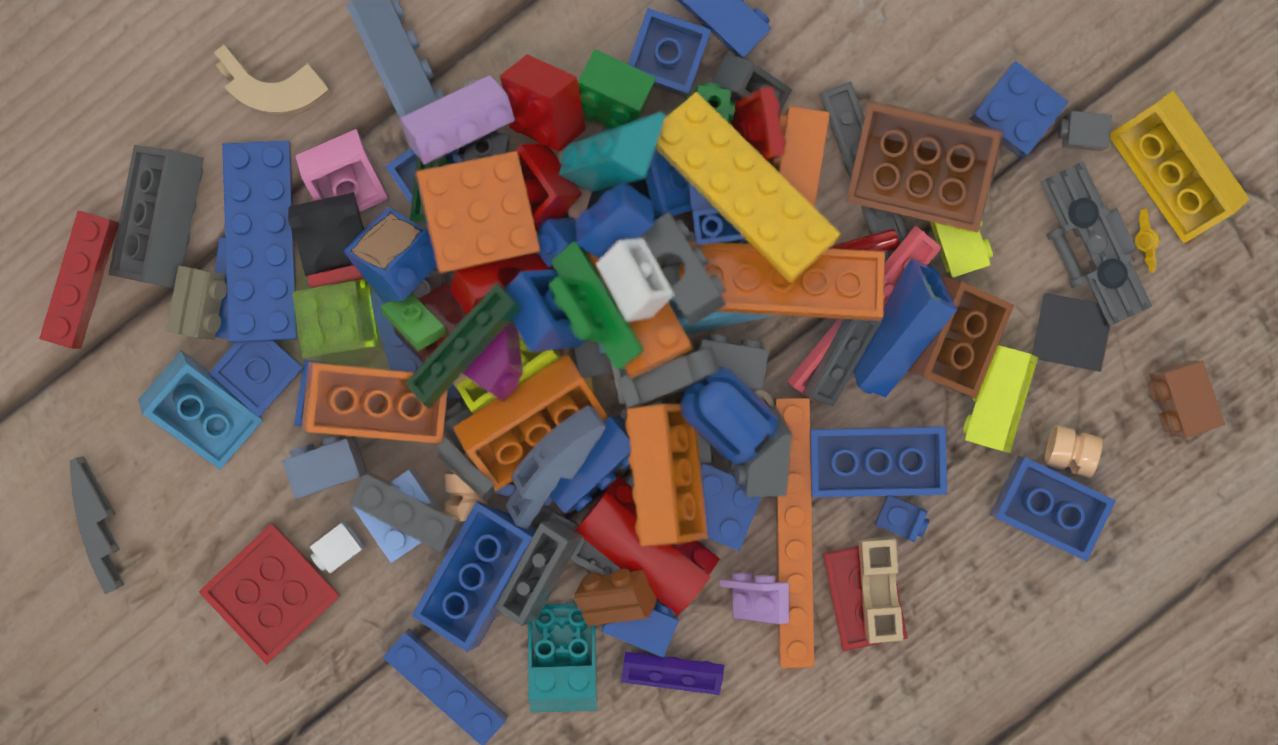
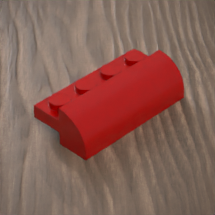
[575,476,720,615]

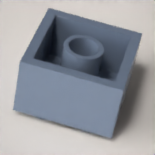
[282,435,368,499]

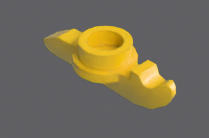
[1135,208,1160,273]

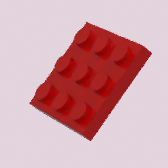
[199,523,341,665]

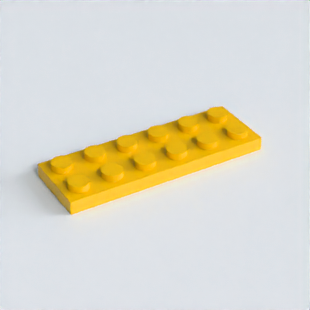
[655,92,841,283]

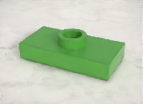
[380,293,446,351]

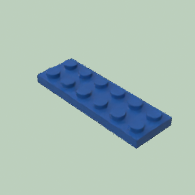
[222,140,298,343]

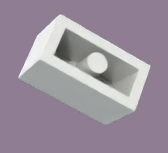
[596,238,674,321]

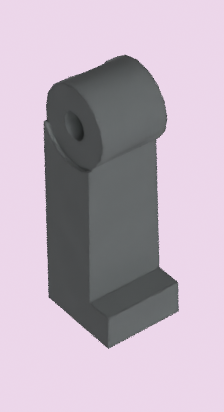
[618,348,719,409]

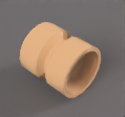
[1043,425,1103,479]
[445,473,488,521]

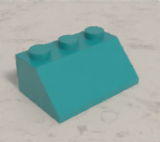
[559,113,666,192]

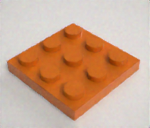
[416,151,540,274]

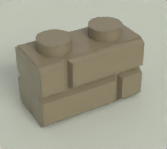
[166,265,227,340]

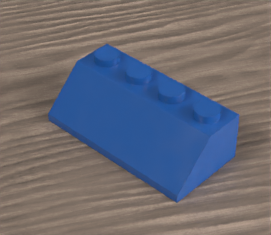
[412,501,537,652]

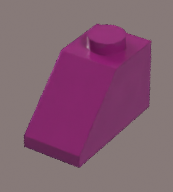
[462,323,523,401]

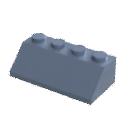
[345,0,444,118]

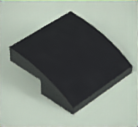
[1032,293,1110,372]

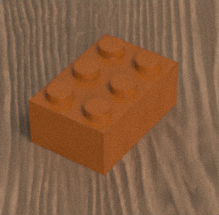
[908,276,1014,398]

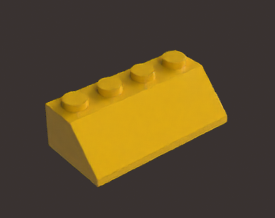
[1109,90,1250,244]

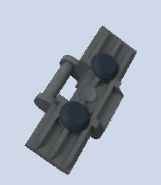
[1040,162,1152,326]

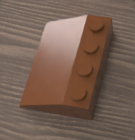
[846,101,1005,232]

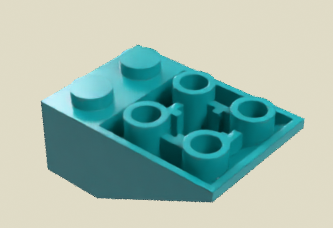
[528,603,597,713]

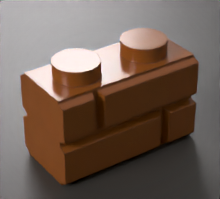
[574,569,656,626]

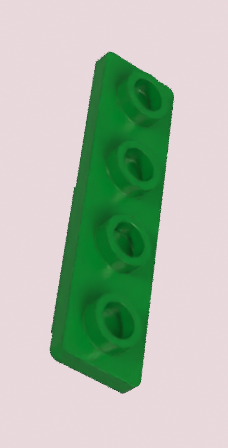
[549,241,644,369]

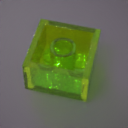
[292,281,379,358]

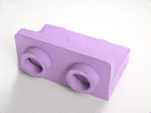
[720,572,789,624]

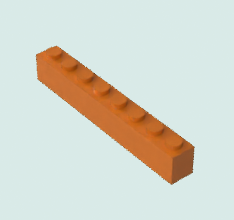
[774,398,814,668]

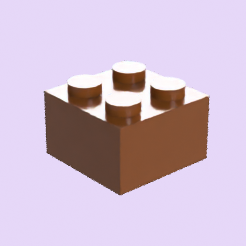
[1148,361,1225,438]

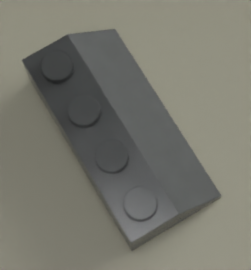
[108,145,204,288]

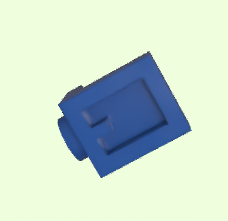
[874,496,929,542]

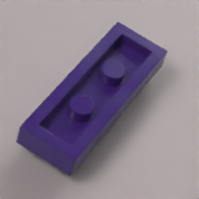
[621,652,724,695]

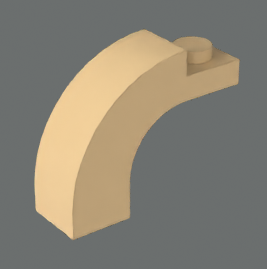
[214,45,333,116]

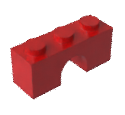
[450,253,556,315]

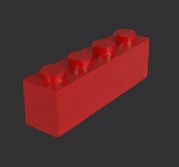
[39,210,119,349]

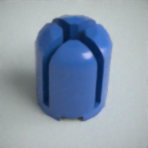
[681,366,778,464]

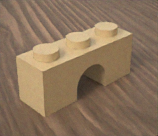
[858,536,903,643]

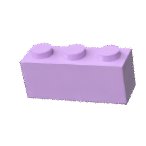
[399,75,515,164]

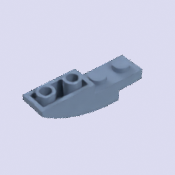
[505,405,606,529]

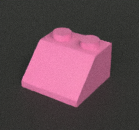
[295,129,389,212]

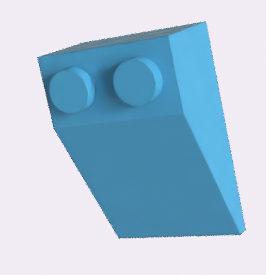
[138,350,263,469]

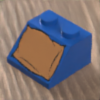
[343,207,437,302]

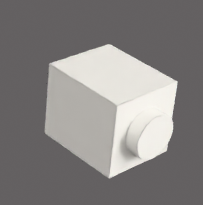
[310,521,366,573]

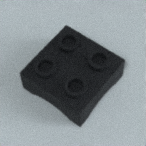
[288,192,364,277]

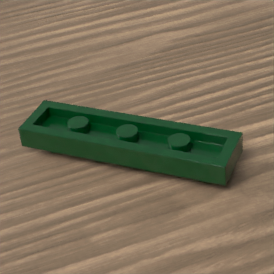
[405,283,522,408]

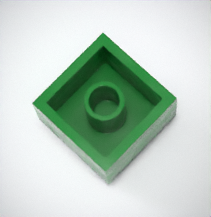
[578,49,656,129]

